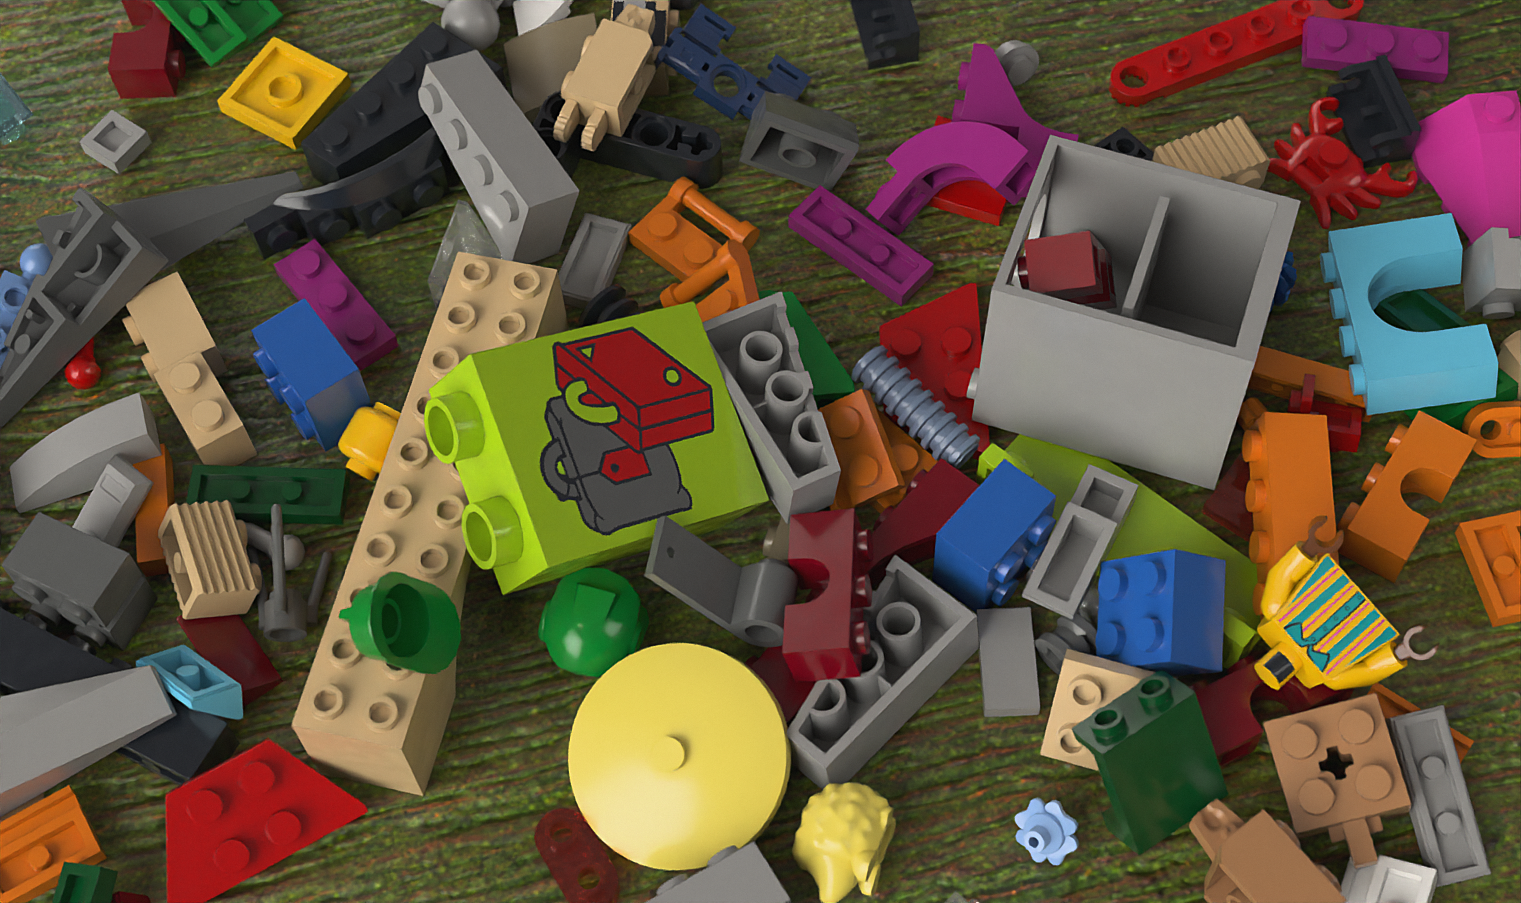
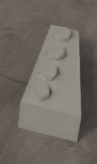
[702,291,841,524]

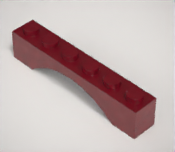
[744,458,980,728]

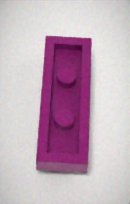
[1302,16,1449,83]
[788,185,934,307]
[274,239,399,371]

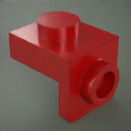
[1287,373,1362,453]

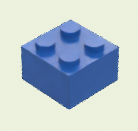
[251,298,373,452]
[932,459,1056,612]
[1095,549,1226,677]

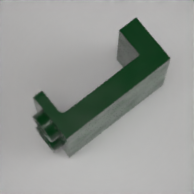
[1072,670,1229,856]

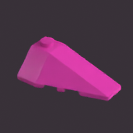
[1412,90,1521,247]

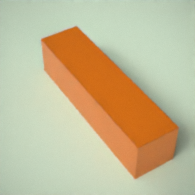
[1247,346,1372,423]
[133,443,175,577]

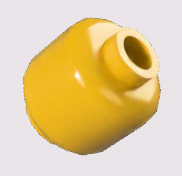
[338,402,401,482]

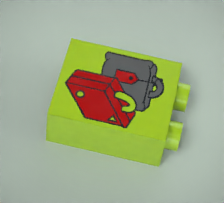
[424,301,769,595]

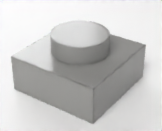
[80,110,152,175]

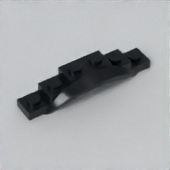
[244,127,457,260]

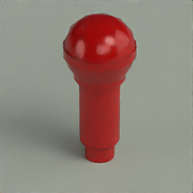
[65,335,101,390]

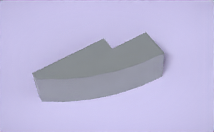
[10,392,162,513]
[1022,464,1138,620]

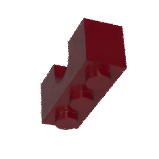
[108,0,187,99]
[1017,231,1117,310]
[782,508,873,682]
[1188,656,1355,769]

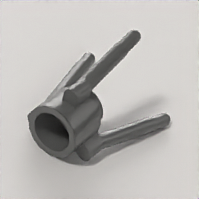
[247,504,332,642]

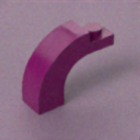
[866,121,1040,236]

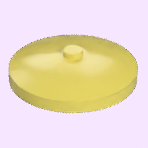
[568,643,791,870]

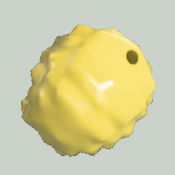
[792,782,896,903]

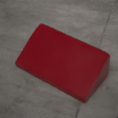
[175,614,283,708]

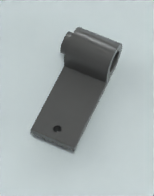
[645,515,799,647]

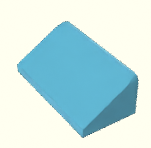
[136,644,243,720]

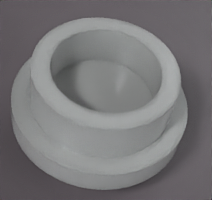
[995,40,1039,86]

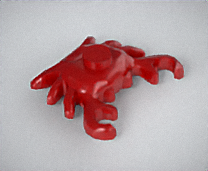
[1267,97,1418,229]

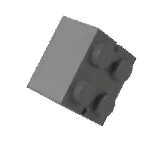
[2,512,158,651]

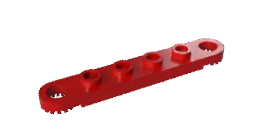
[1109,0,1364,108]

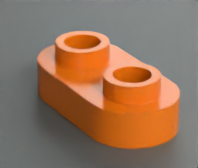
[1462,401,1521,458]

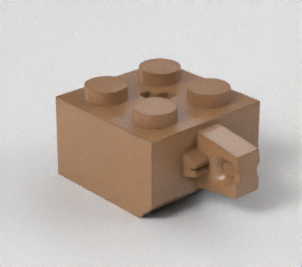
[1263,693,1411,869]
[1189,799,1347,903]

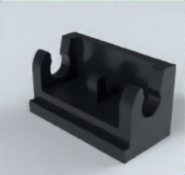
[849,0,920,70]
[1326,54,1421,169]

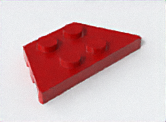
[879,283,990,460]
[166,737,368,903]

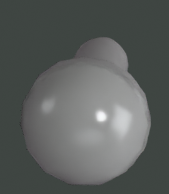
[244,522,305,571]

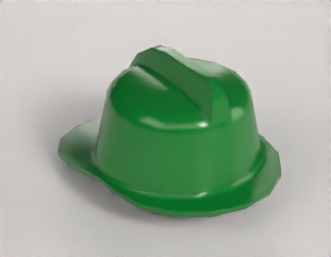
[339,571,461,674]

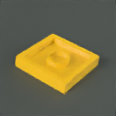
[217,36,352,150]

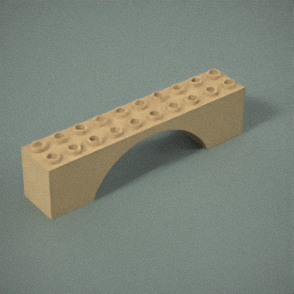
[291,251,569,796]

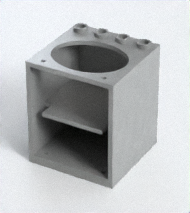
[967,135,1301,490]

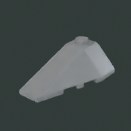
[0,665,177,817]

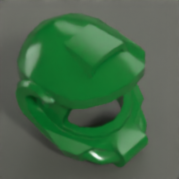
[538,567,649,678]

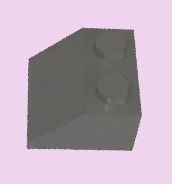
[739,91,859,192]

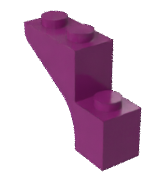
[952,43,1078,197]

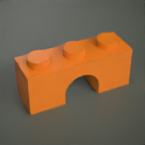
[1336,410,1477,583]

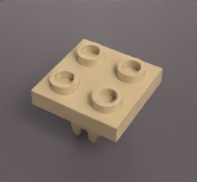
[1040,649,1177,771]

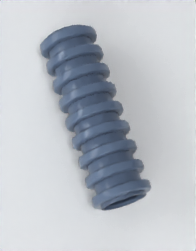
[851,345,980,469]

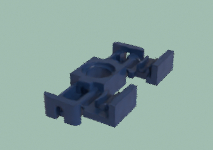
[654,4,811,120]

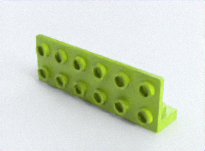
[976,434,1262,669]

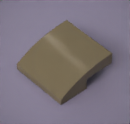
[504,13,597,122]

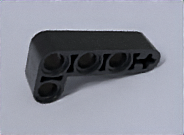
[532,91,723,189]

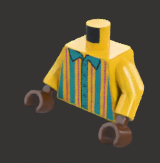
[1254,515,1440,690]

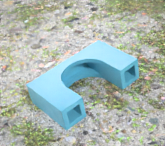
[1320,213,1499,415]

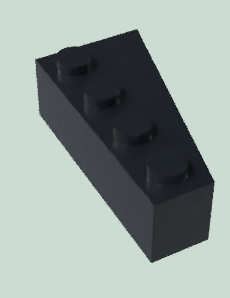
[301,22,508,185]

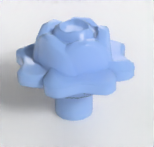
[1015,798,1079,865]

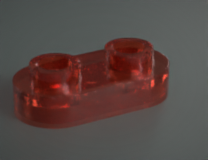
[534,808,620,903]

